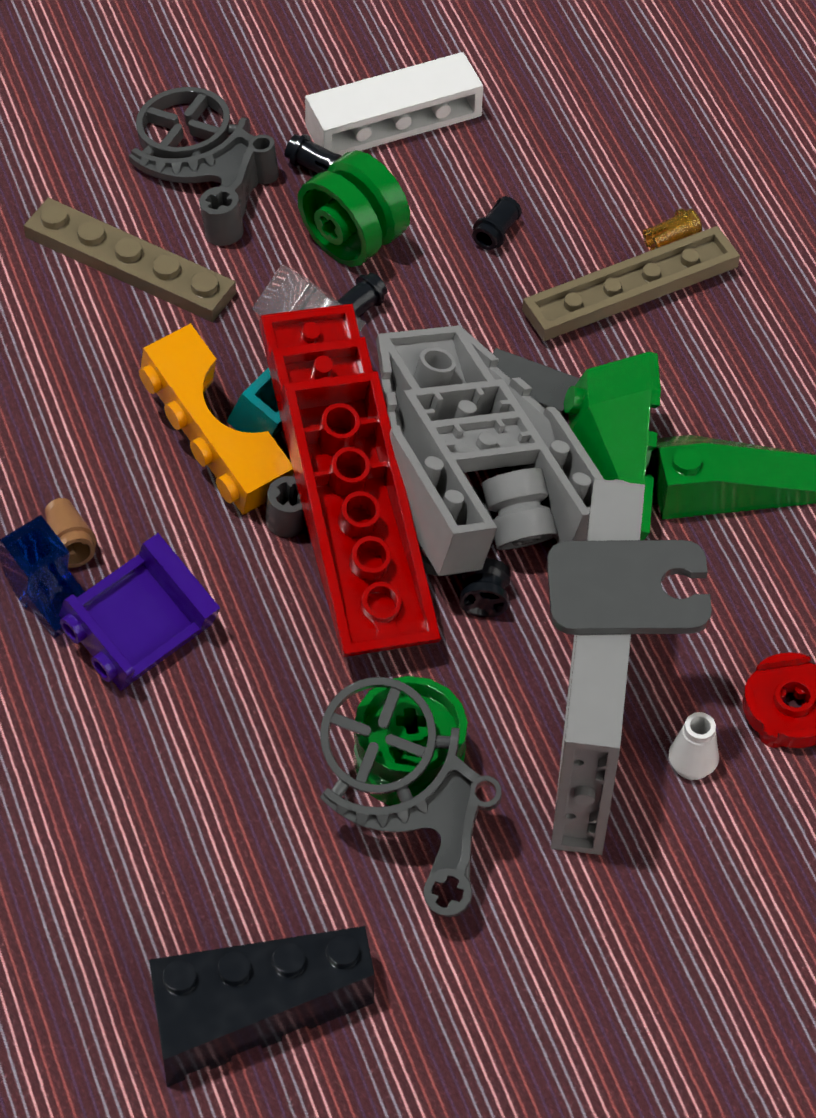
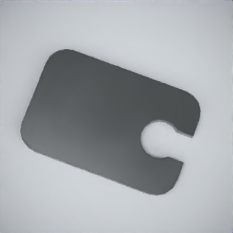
[547,540,712,635]

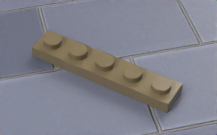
[23,197,236,322]
[522,226,740,342]

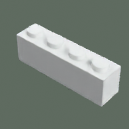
[305,52,483,156]

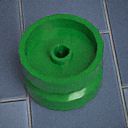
[298,150,410,267]
[354,676,468,806]

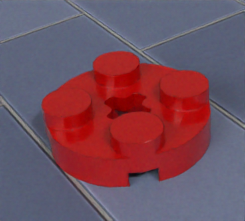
[742,652,816,748]

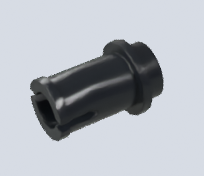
[284,134,342,174]
[472,196,522,250]
[331,273,388,319]

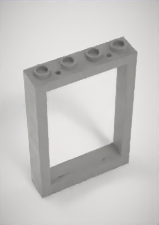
[551,479,645,855]

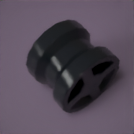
[459,558,511,618]

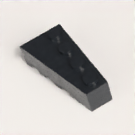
[149,926,375,1087]

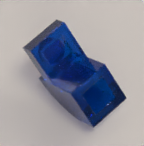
[0,515,85,639]

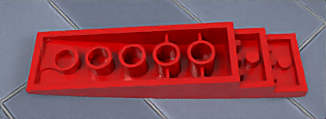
[259,304,441,657]

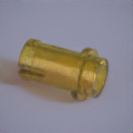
[643,208,702,251]

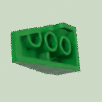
[564,352,661,540]
[649,435,816,520]

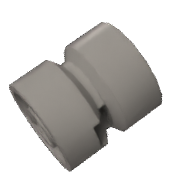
[482,468,558,550]

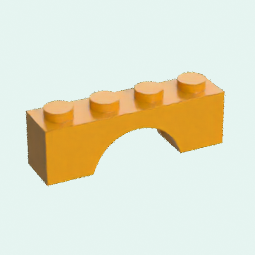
[139,323,294,515]

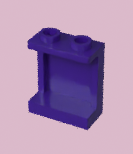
[59,533,220,691]

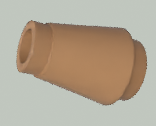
[45,498,97,568]

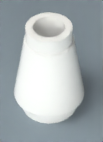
[669,712,719,780]

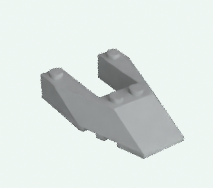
[376,325,605,576]

